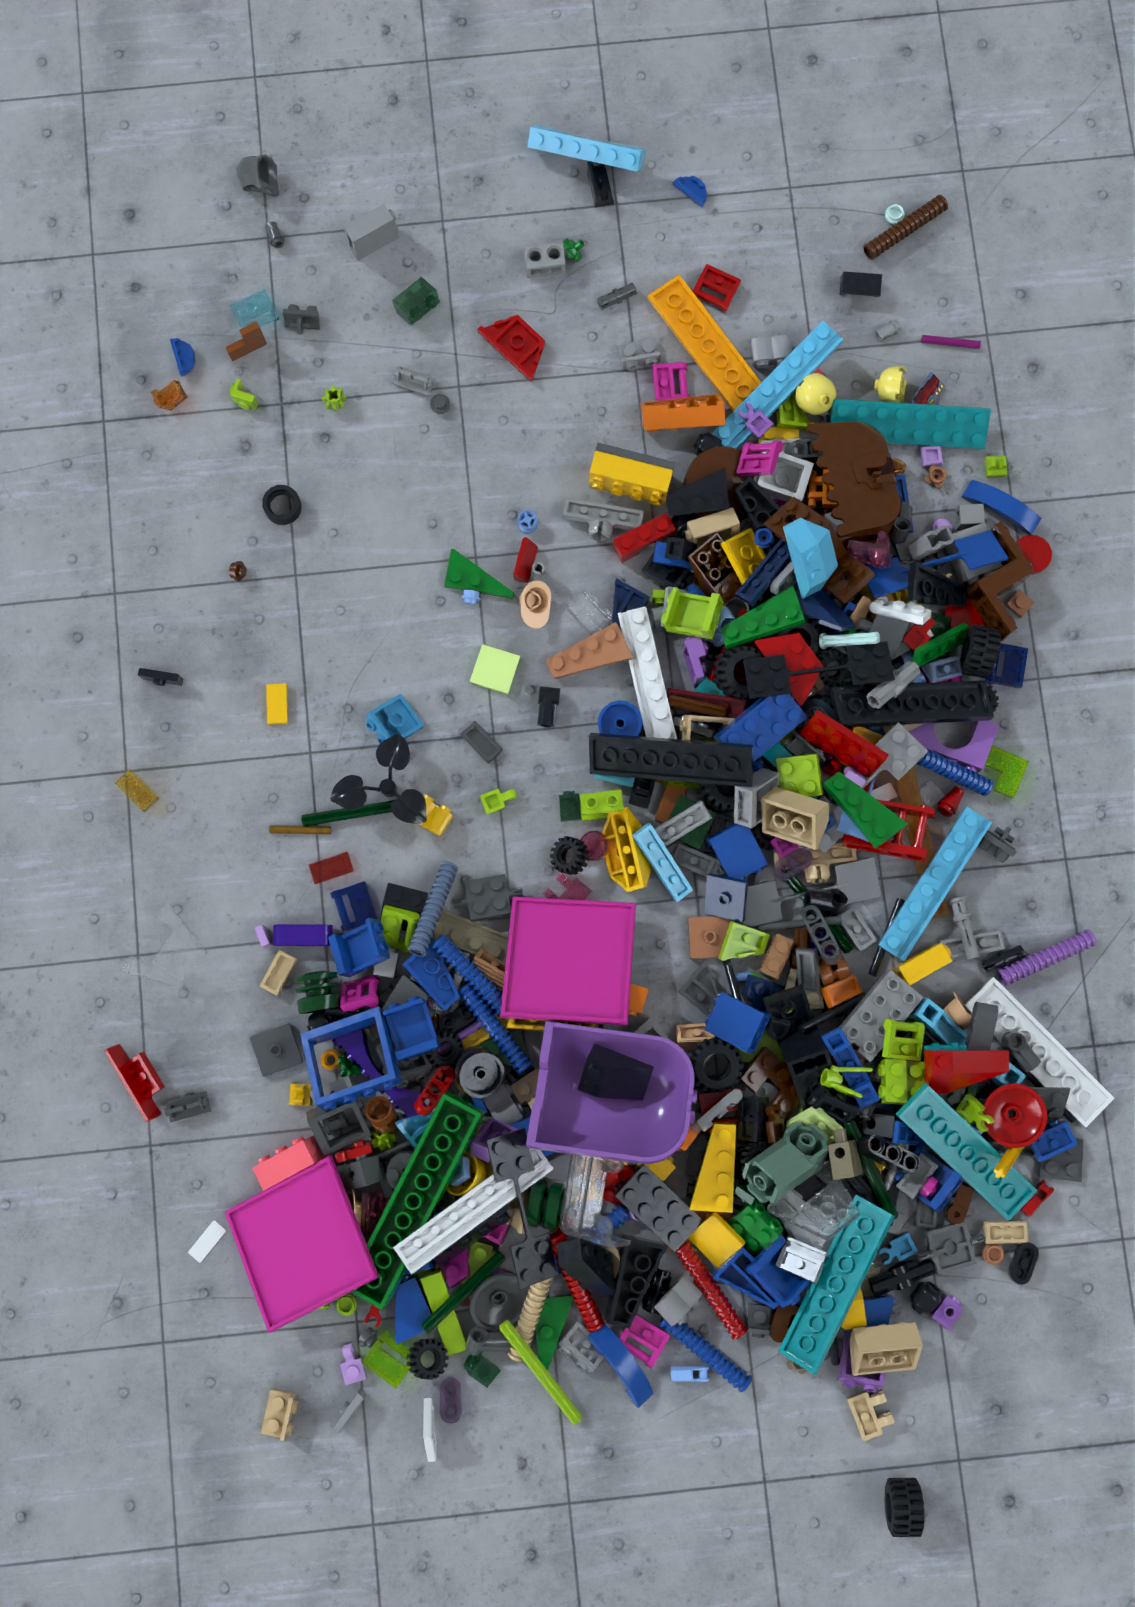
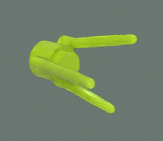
[820,1065,873,1098]

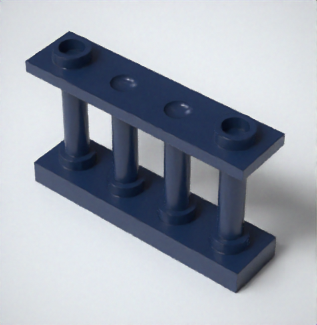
[735,539,792,608]

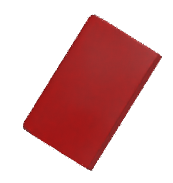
[513,537,538,583]

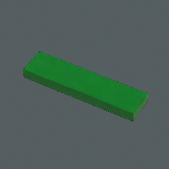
[911,623,969,667]

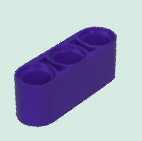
[273,924,333,946]

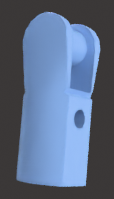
[670,1365,710,1382]

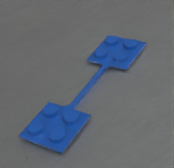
[867,530,1008,598]

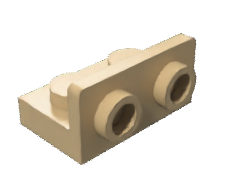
[261,1388,299,1442]

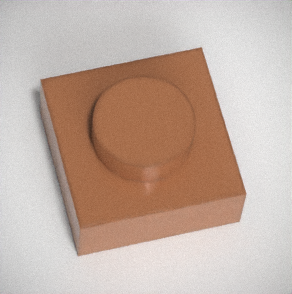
[1005,589,1035,618]

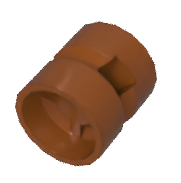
[819,953,850,987]
[365,1096,399,1134]

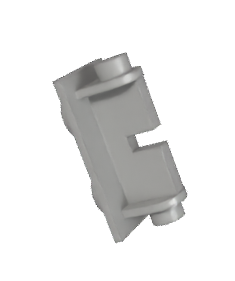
[392,366,436,397]

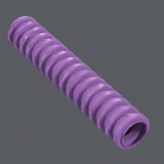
[998,929,1096,986]

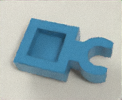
[877,1231,918,1265]

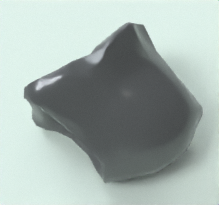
[236,154,279,197]

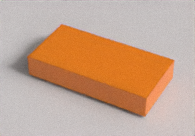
[820,974,863,1008]

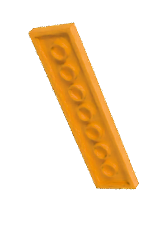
[647,274,762,412]

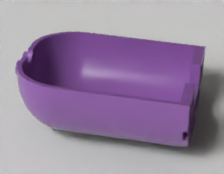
[526,1021,697,1164]

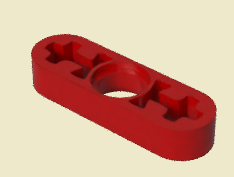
[414,1065,455,1116]

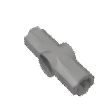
[866,661,921,709]

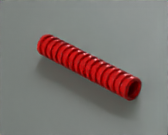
[549,1231,605,1331]
[674,1241,748,1340]

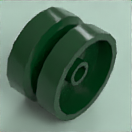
[526,1179,565,1231]

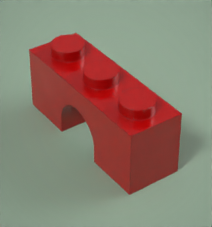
[613,513,676,563]

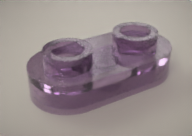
[774,848,813,880]
[439,1377,462,1424]

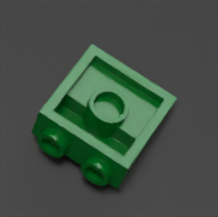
[726,1202,784,1256]

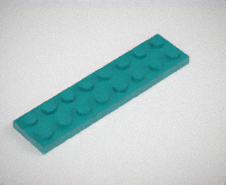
[830,399,991,449]
[896,1083,1038,1221]
[778,1195,895,1375]

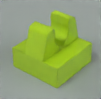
[984,456,1007,478]

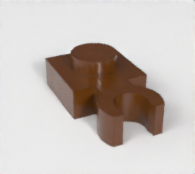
[765,1104,785,1143]

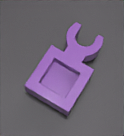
[738,402,773,439]

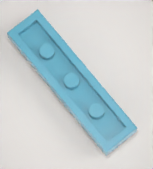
[632,823,693,902]

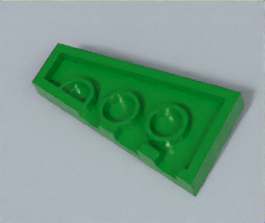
[720,585,806,649]
[822,771,908,849]

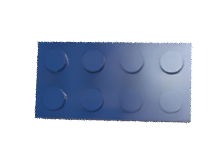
[713,694,807,762]

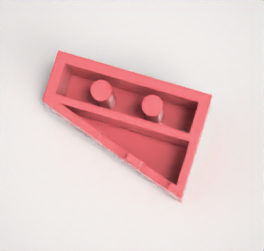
[252,1135,332,1191]

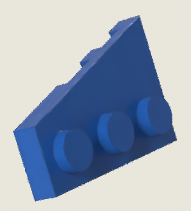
[402,937,460,1012]

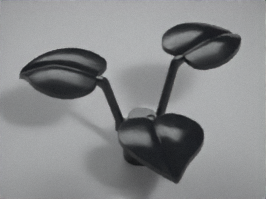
[330,734,427,824]

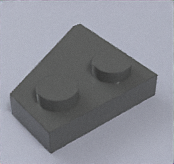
[678,961,720,1017]

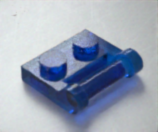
[985,643,1028,689]
[330,881,378,932]

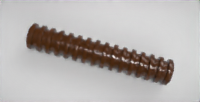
[863,194,948,260]

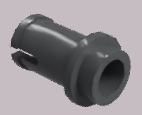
[265,221,285,248]

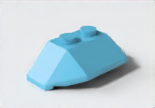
[783,518,838,599]

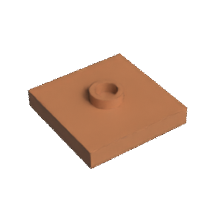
[688,916,730,959]

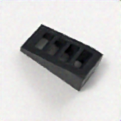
[628,778,656,809]

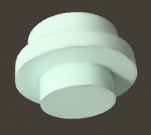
[885,204,905,224]

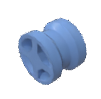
[518,510,538,534]

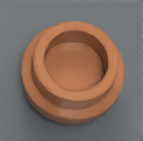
[982,1244,1004,1265]

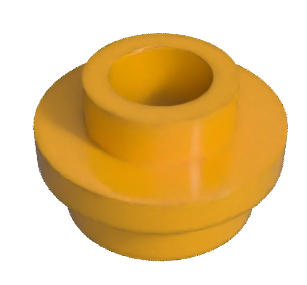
[321,1049,341,1070]

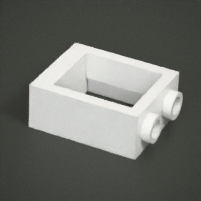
[753,451,814,502]

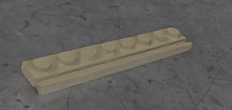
[432,910,508,964]

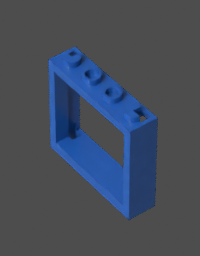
[300,1007,402,1110]

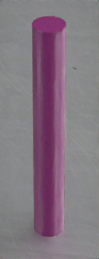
[921,335,981,349]

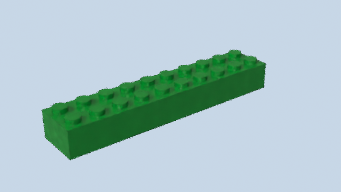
[351,1092,486,1310]

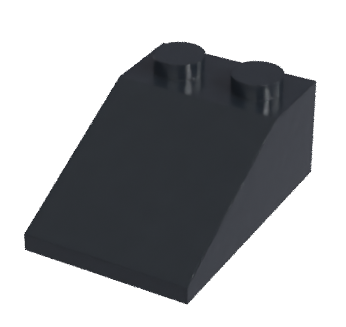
[578,1043,654,1100]

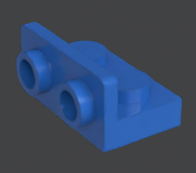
[1030,1119,1078,1162]

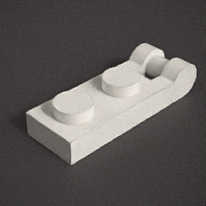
[869,595,932,625]

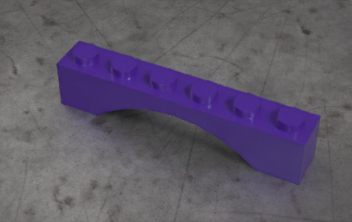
[332,1028,427,1119]

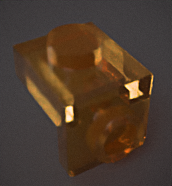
[151,380,188,411]

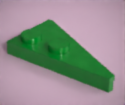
[444,549,514,599]
[535,1294,573,1371]

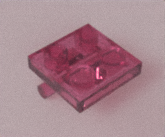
[847,531,892,569]

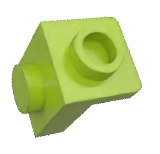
[229,378,259,410]

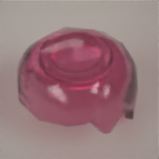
[581,830,610,861]

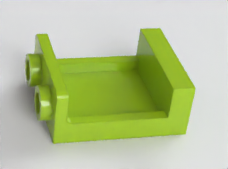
[661,587,724,640]
[580,790,624,822]

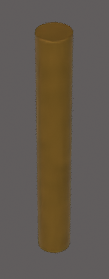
[269,825,332,835]

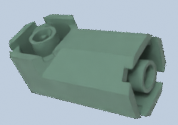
[742,1122,828,1203]

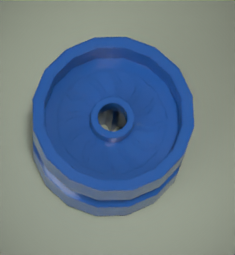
[598,700,643,736]

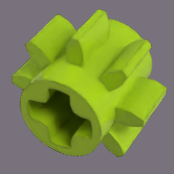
[322,385,347,412]
[371,1129,398,1151]

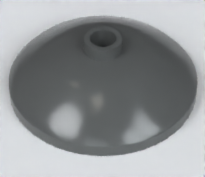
[469,1273,530,1332]

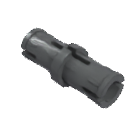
[597,282,637,310]

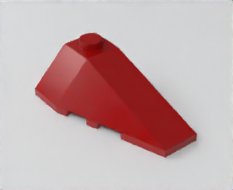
[924,1050,1009,1093]

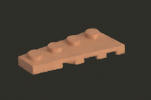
[545,622,635,679]

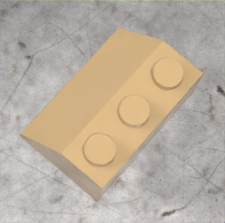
[761,786,829,850]
[849,1322,923,1376]

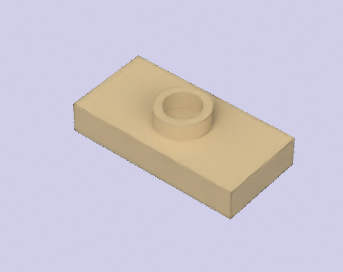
[259,950,298,996]
[983,1220,1028,1244]

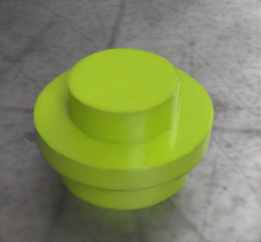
[336,1294,357,1316]

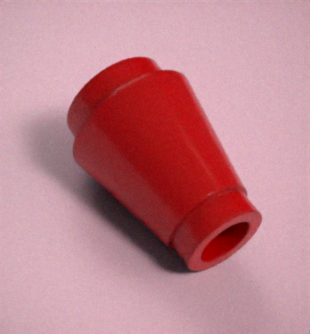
[937,786,964,817]

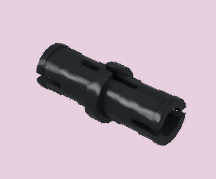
[982,945,1025,973]

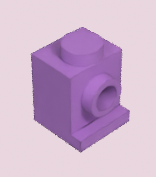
[929,1294,964,1331]

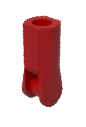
[1020,1179,1054,1217]

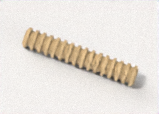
[508,1262,557,1362]

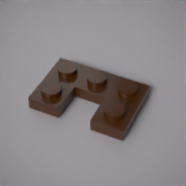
[738,1046,800,1120]

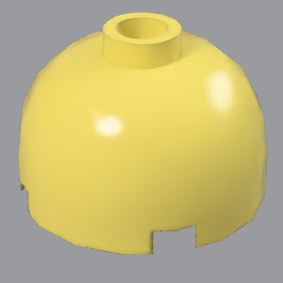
[874,366,907,403]
[795,373,836,415]

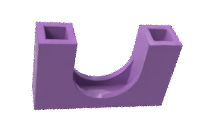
[909,720,999,773]

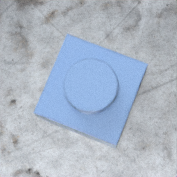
[450,1157,471,1187]

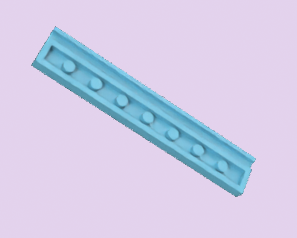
[712,321,844,449]
[878,806,992,961]

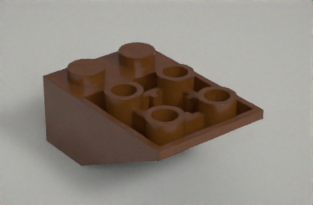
[687,532,742,605]

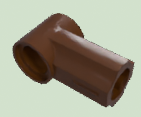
[790,928,812,969]

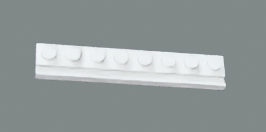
[618,606,677,739]
[393,1149,554,1275]

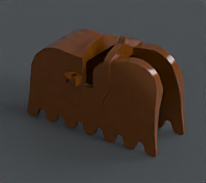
[806,421,901,555]

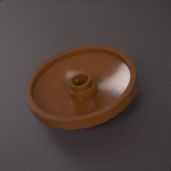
[683,446,754,523]

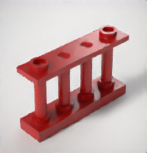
[842,799,935,862]

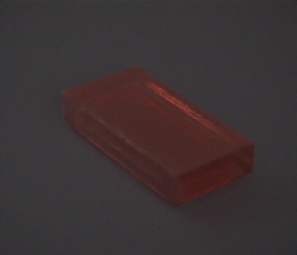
[309,852,355,885]

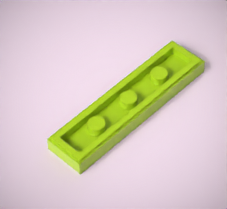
[420,1269,466,1356]

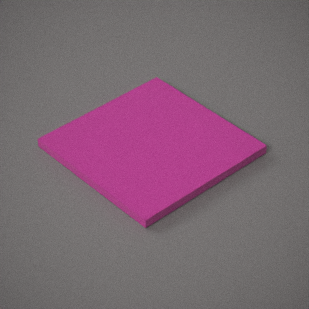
[500,897,636,1026]
[225,1156,379,1333]

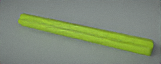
[499,1320,582,1425]

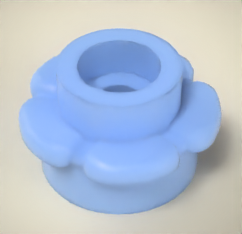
[461,590,481,605]

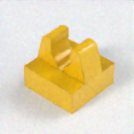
[289,1083,312,1106]

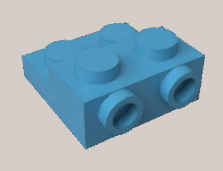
[366,694,424,744]

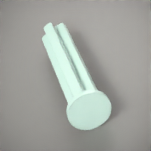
[819,632,880,650]

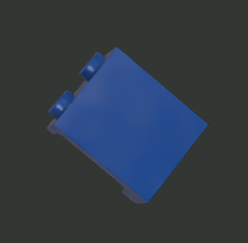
[706,823,768,880]
[328,918,390,978]
[704,992,771,1053]
[383,996,441,1061]
[894,1145,964,1214]
[746,1235,812,1308]

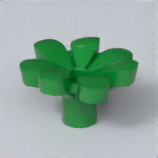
[563,238,585,262]
[337,1053,361,1077]

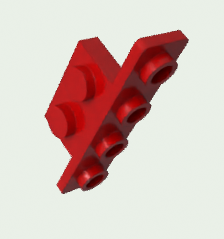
[104,1044,165,1122]

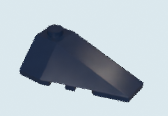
[769,582,856,631]

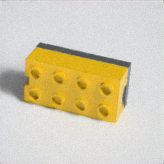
[589,442,675,506]

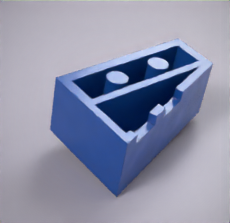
[712,1246,779,1309]

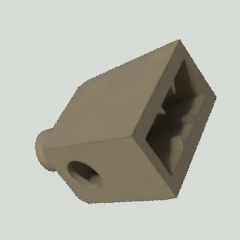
[828,1128,863,1180]

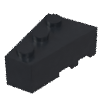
[557,1238,615,1300]

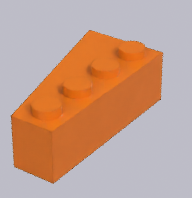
[640,394,726,432]

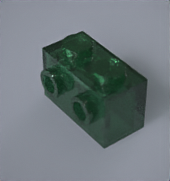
[392,277,440,325]

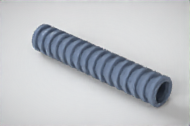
[408,861,458,957]

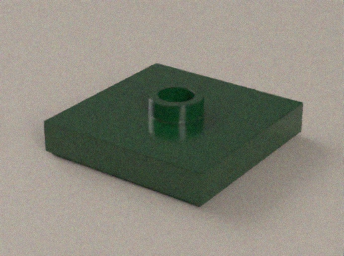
[667,795,717,850]

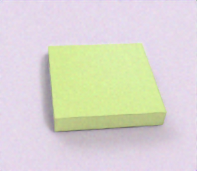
[470,644,521,695]

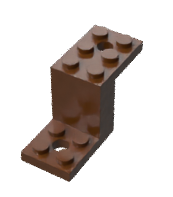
[764,496,875,604]
[967,521,1034,642]

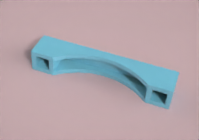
[527,125,646,172]
[909,998,1026,1087]

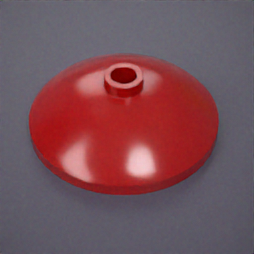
[983,1083,1047,1148]

